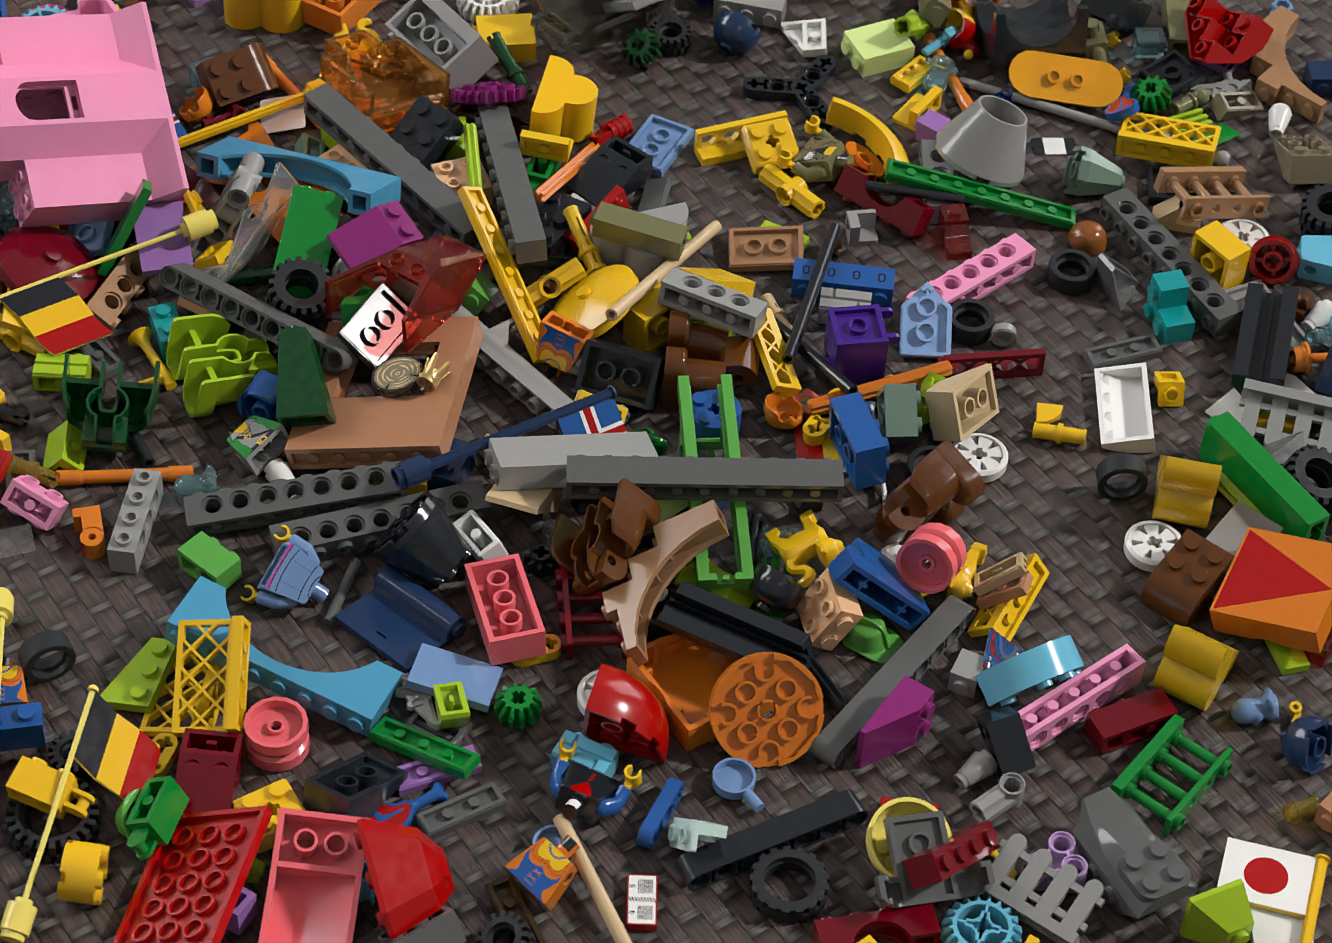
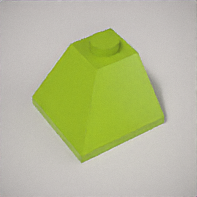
[1179,878,1254,943]

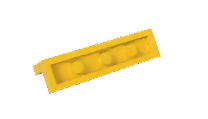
[694,110,788,167]
[753,308,802,398]
[967,553,1050,642]

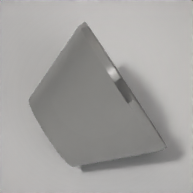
[934,95,1028,187]

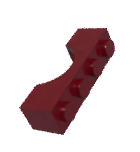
[834,164,935,238]
[903,820,1000,889]
[812,903,941,943]

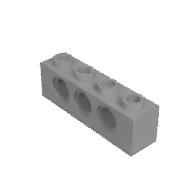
[919,139,960,224]
[658,267,768,339]
[107,468,164,575]

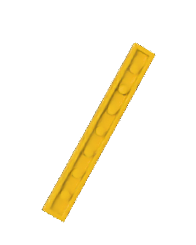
[457,186,546,363]

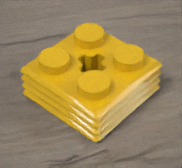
[740,117,799,174]
[233,778,306,853]

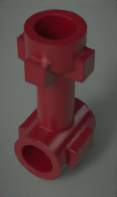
[201,103,247,128]

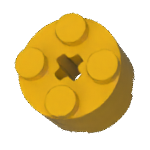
[57,840,110,905]

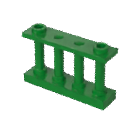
[1111,714,1233,838]

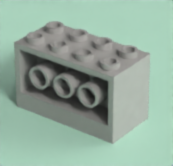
[385,0,499,95]

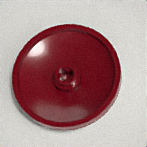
[0,226,99,302]

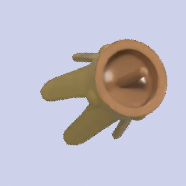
[416,353,451,392]

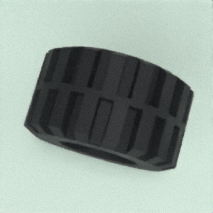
[1299,183,1332,236]
[266,256,334,325]
[1282,445,1332,513]

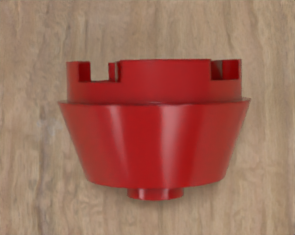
[1248,235,1299,284]

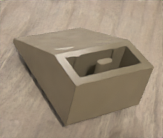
[1273,134,1332,184]

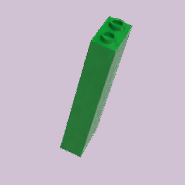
[265,185,344,327]
[1198,411,1330,541]

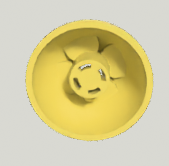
[866,797,952,877]

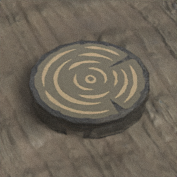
[372,355,424,398]

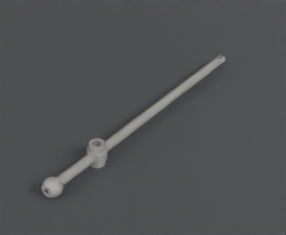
[959,77,1231,166]

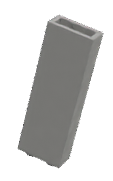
[484,431,658,491]

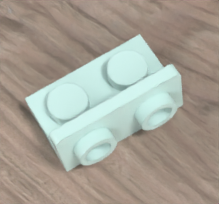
[668,817,728,852]

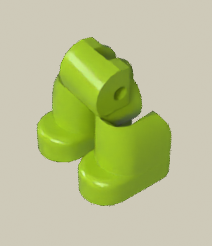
[166,313,278,418]

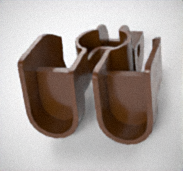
[662,309,759,410]
[872,440,985,545]
[551,478,661,596]

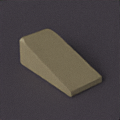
[1210,91,1264,121]

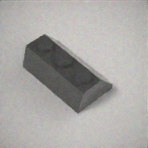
[352,905,467,943]

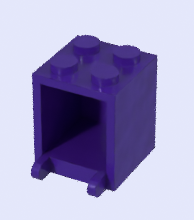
[823,304,900,389]

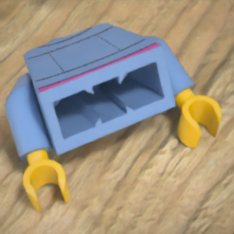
[240,525,329,609]

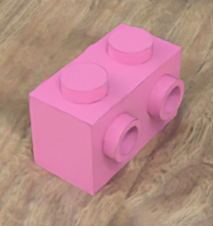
[0,475,69,531]

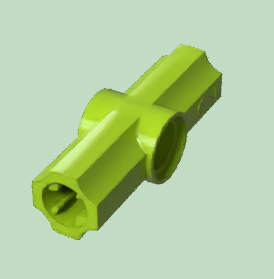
[893,9,936,40]

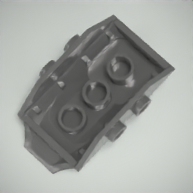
[1071,787,1197,919]

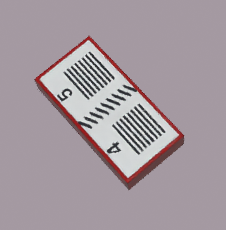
[626,874,657,931]

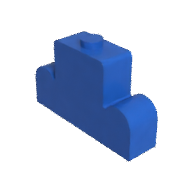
[828,538,930,632]

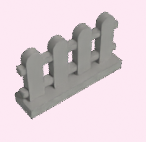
[1239,378,1332,453]
[980,834,1105,943]

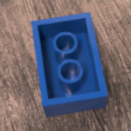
[829,392,890,490]

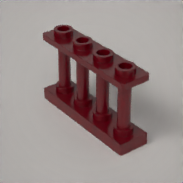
[555,562,629,660]

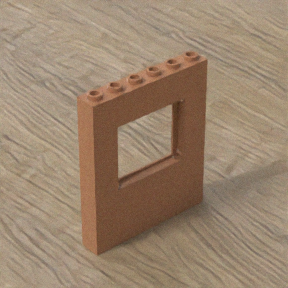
[284,316,483,470]

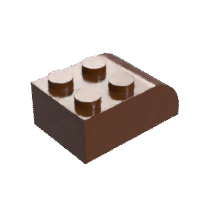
[195,43,280,113]
[1140,529,1234,627]

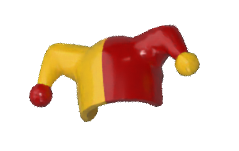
[944,0,979,60]

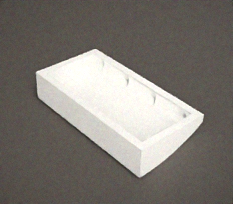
[1094,362,1156,453]

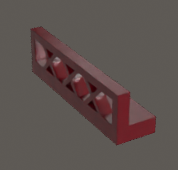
[937,348,1046,379]

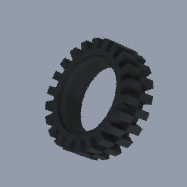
[5,777,101,864]

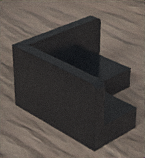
[975,705,1036,777]

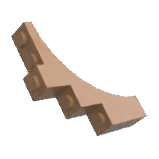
[1249,5,1327,124]
[601,500,729,666]

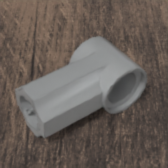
[969,772,1025,823]

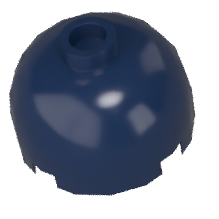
[713,10,761,55]
[1280,715,1332,775]

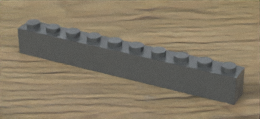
[304,83,479,247]
[475,104,547,264]
[566,454,844,502]

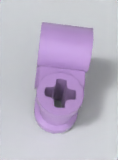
[1022,831,1088,893]

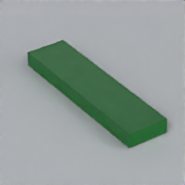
[97,179,152,277]
[368,716,481,780]

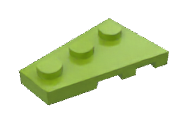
[100,637,177,714]

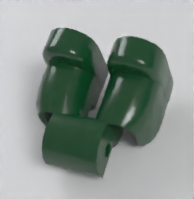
[62,353,160,453]

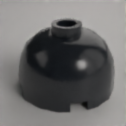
[749,563,806,615]

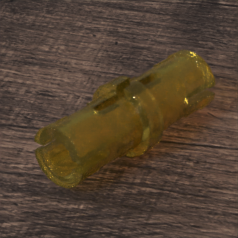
[7,454,60,488]

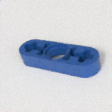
[636,777,685,850]

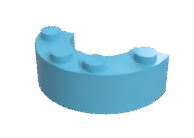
[975,635,1085,707]

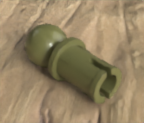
[1169,88,1210,116]

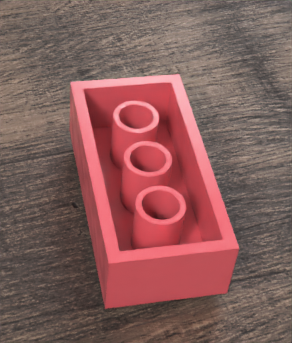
[464,554,546,666]

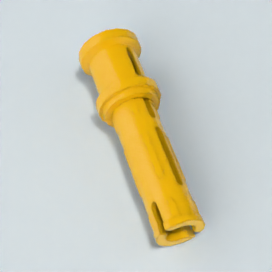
[563,205,607,275]

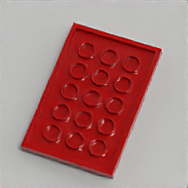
[112,805,273,943]

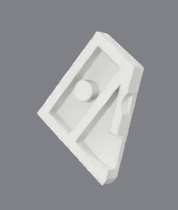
[781,18,827,58]

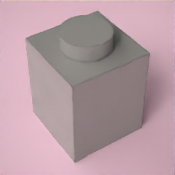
[947,648,985,699]

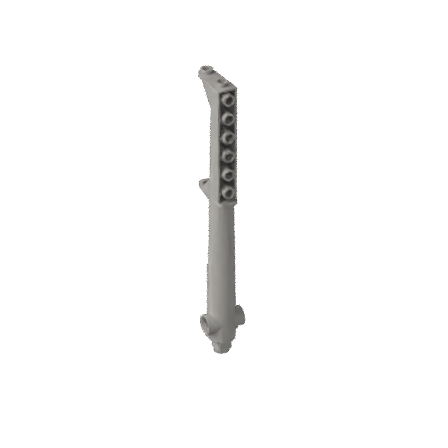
[337,214,630,435]

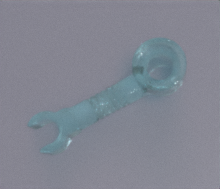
[1304,326,1332,347]

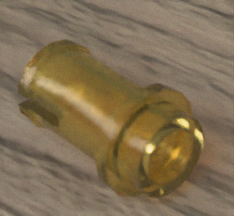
[1283,795,1321,823]

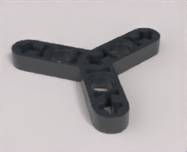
[743,55,836,131]

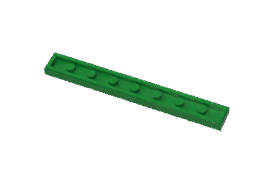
[884,158,1076,230]

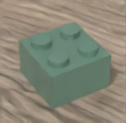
[877,383,922,445]

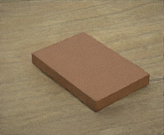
[729,225,804,272]

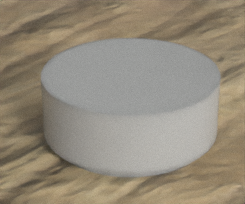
[991,322,1016,347]

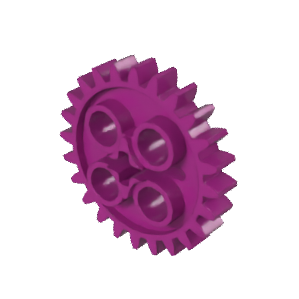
[450,81,528,106]

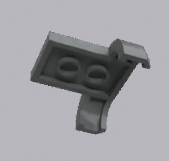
[874,810,995,908]

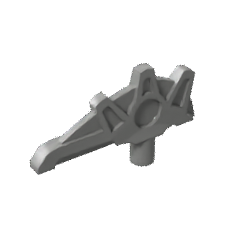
[1187,71,1252,100]
[395,673,439,730]

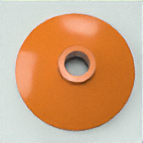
[844,141,885,177]

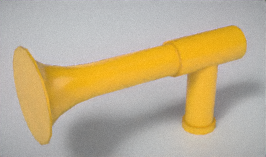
[128,327,177,391]

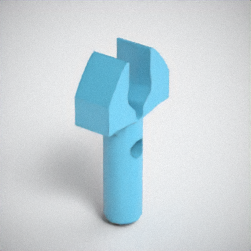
[921,25,959,57]

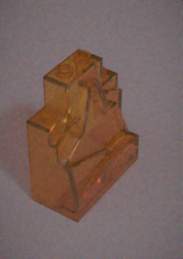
[319,30,451,132]

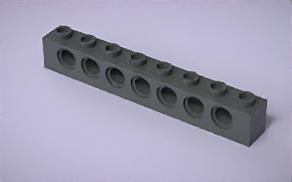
[1099,187,1243,338]
[183,460,406,538]
[269,479,490,560]

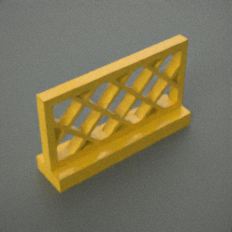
[1115,112,1221,167]
[171,616,251,735]
[140,649,226,737]

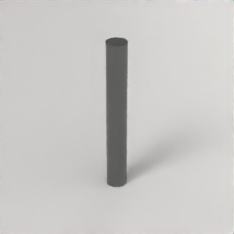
[323,558,362,626]

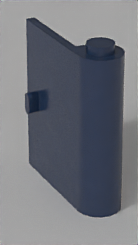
[334,565,467,673]

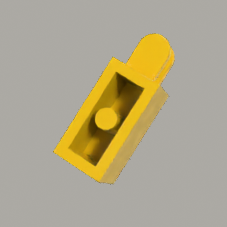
[5,755,96,820]

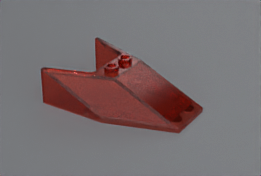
[324,235,486,353]

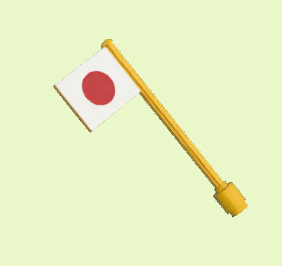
[1217,837,1331,943]

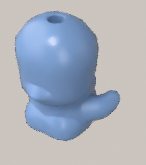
[1231,687,1279,726]

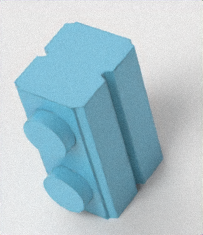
[551,730,619,778]

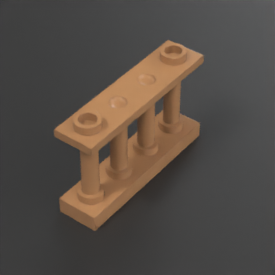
[1153,166,1271,220]

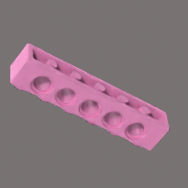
[905,233,1036,306]
[1018,644,1146,751]

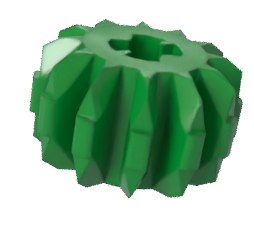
[1131,75,1172,115]
[494,681,542,731]

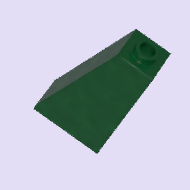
[276,325,336,428]

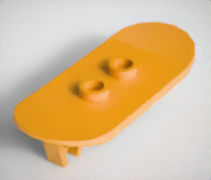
[1009,51,1123,108]

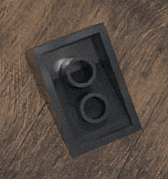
[303,752,408,818]

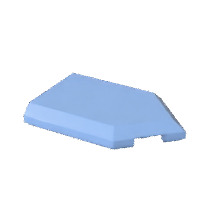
[899,281,952,359]

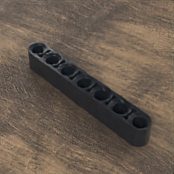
[674,789,868,891]

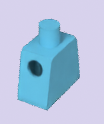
[1296,235,1332,286]

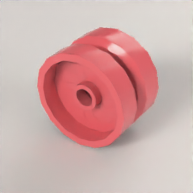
[896,523,967,594]
[243,697,310,772]

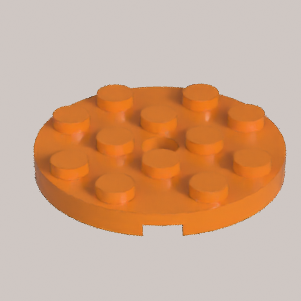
[709,652,824,768]

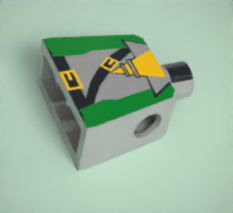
[227,415,289,476]

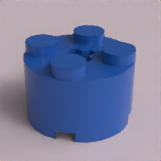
[237,370,280,423]
[692,390,742,450]

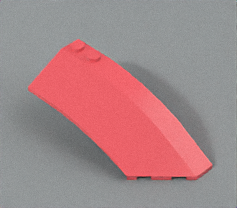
[258,807,370,943]

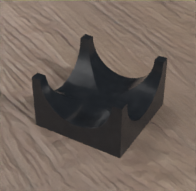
[972,0,1089,67]

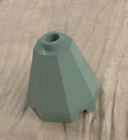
[1063,146,1125,196]

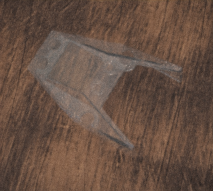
[190,162,300,283]

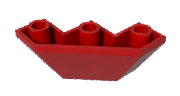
[1184,0,1274,64]
[353,818,455,940]

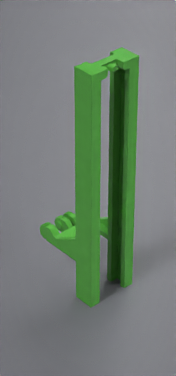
[677,374,754,592]

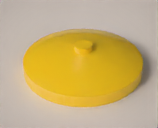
[552,265,639,338]

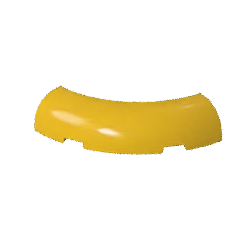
[825,96,910,187]

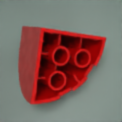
[582,663,670,764]

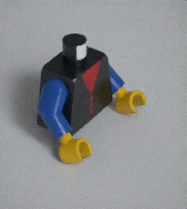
[549,738,642,823]

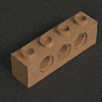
[86,241,154,331]

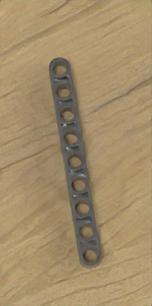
[159,263,358,373]
[810,595,976,769]

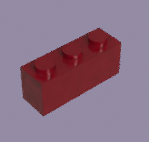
[1083,687,1178,756]

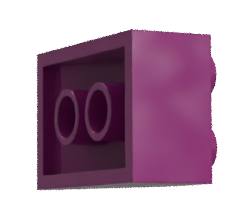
[326,200,424,276]
[855,675,935,768]

